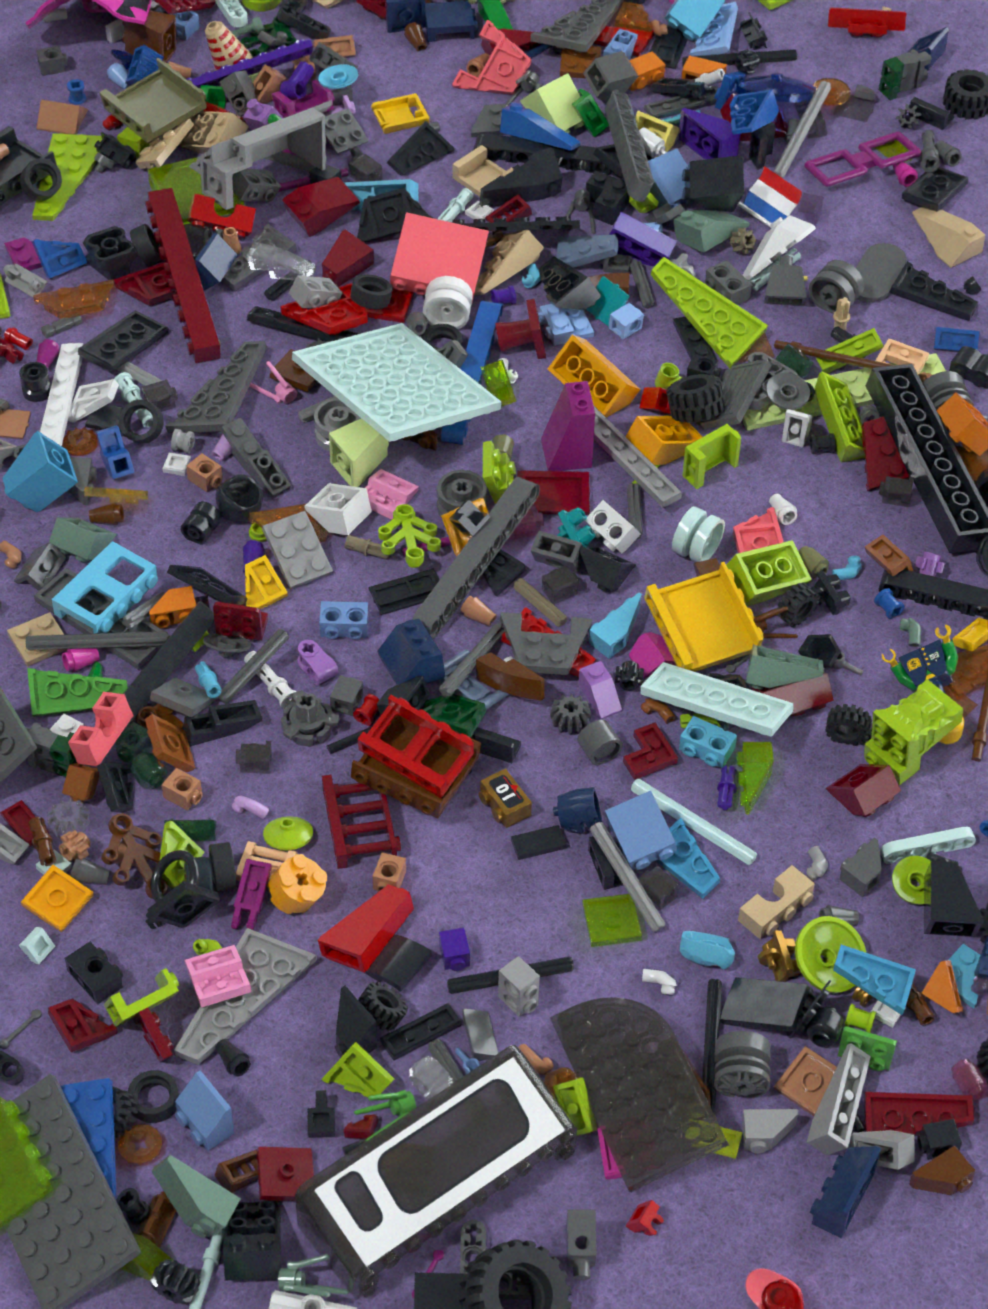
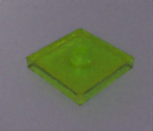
[582,894,642,947]

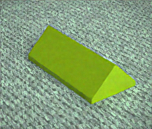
[814,371,865,463]

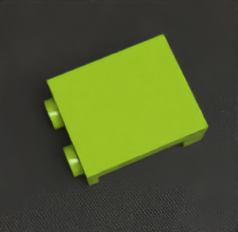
[682,424,741,489]
[104,968,179,1027]

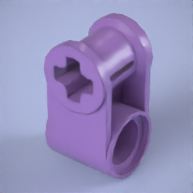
[297,640,338,686]

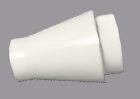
[769,494,797,525]

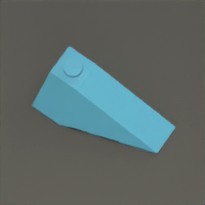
[343,179,419,211]

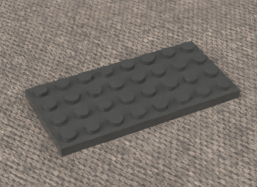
[0,1073,141,1309]

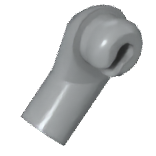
[806,846,828,880]

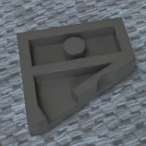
[471,104,508,138]

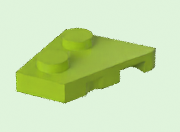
[160,821,204,889]
[321,1042,394,1097]

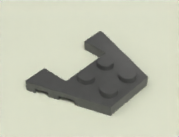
[500,612,592,675]

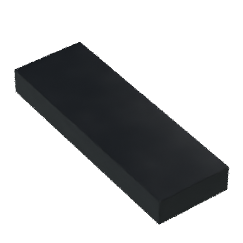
[380,1003,462,1061]

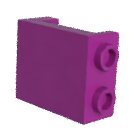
[272,80,335,118]

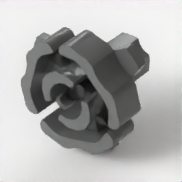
[281,690,339,747]

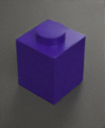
[439,928,470,971]

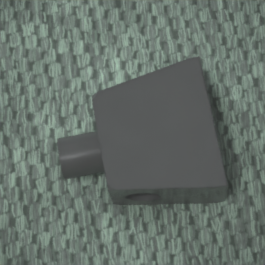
[764,255,806,305]
[566,1209,596,1280]

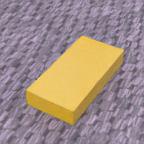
[952,617,988,652]

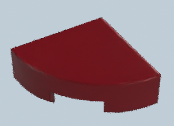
[343,1114,379,1139]

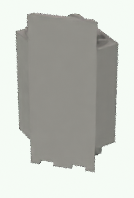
[189,100,332,210]

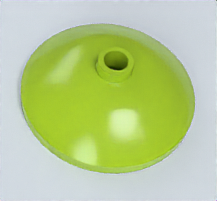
[795,916,866,993]

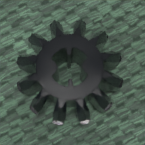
[151,1259,201,1304]

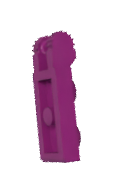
[231,859,272,930]

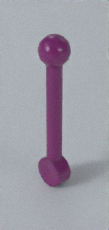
[412,1249,444,1298]

